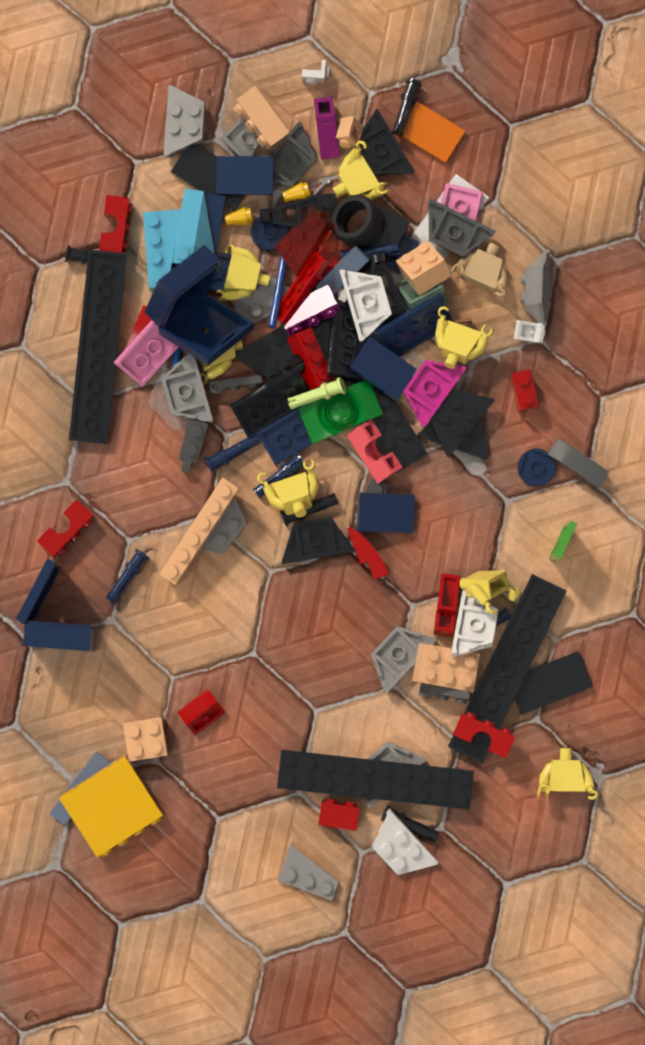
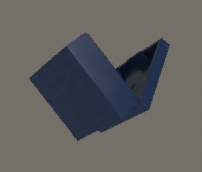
[144,245,254,366]
[15,558,97,652]

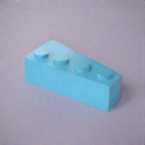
[143,209,181,292]

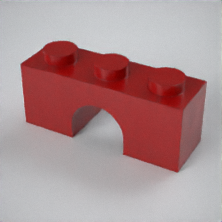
[99,195,133,253]
[287,327,334,391]
[37,499,95,558]
[453,712,516,758]

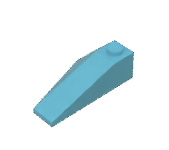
[172,188,214,265]

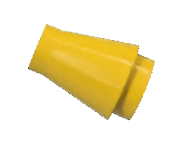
[282,182,312,203]
[225,207,254,226]

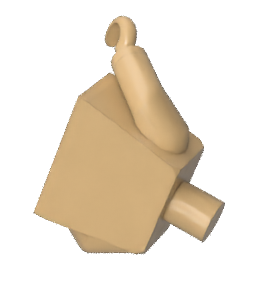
[450,243,507,297]

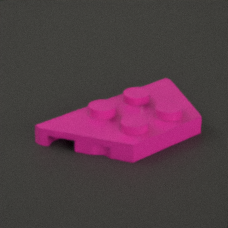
[403,360,467,428]

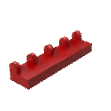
[277,251,333,325]

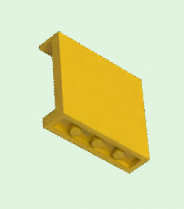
[59,755,163,857]

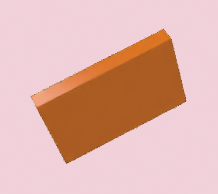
[398,102,465,164]

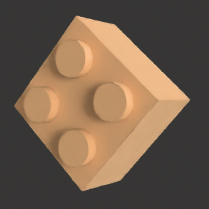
[396,241,451,296]
[123,717,168,762]

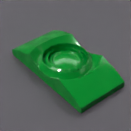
[298,380,383,444]

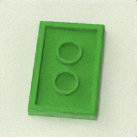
[549,521,577,562]

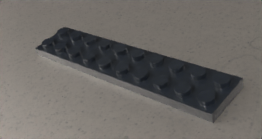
[69,250,127,444]
[296,311,428,474]
[448,574,567,764]
[277,750,474,810]

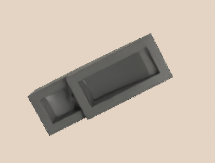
[547,438,609,488]

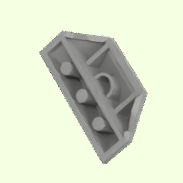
[520,250,550,328]

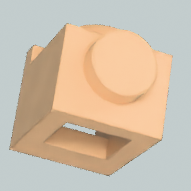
[336,116,364,148]

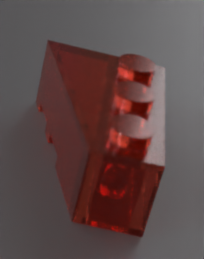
[274,210,335,276]

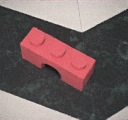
[347,419,403,484]

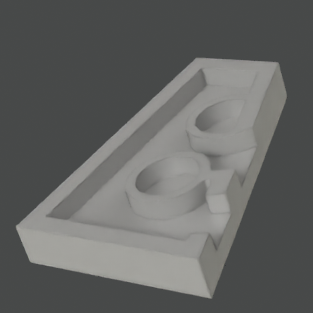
[221,110,274,156]
[277,844,339,900]

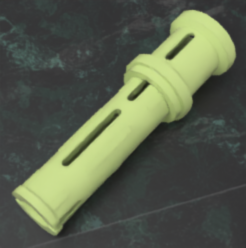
[288,377,346,410]

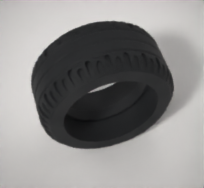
[331,195,383,247]

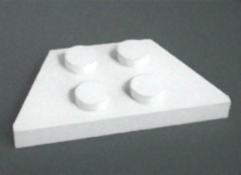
[339,270,392,342]
[451,590,498,657]
[372,809,438,875]

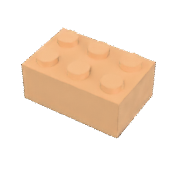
[233,86,289,150]
[412,643,480,692]

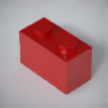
[510,369,539,413]
[318,798,360,831]

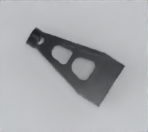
[260,193,336,233]
[369,252,406,331]

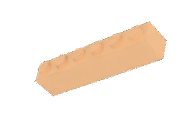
[160,477,242,585]

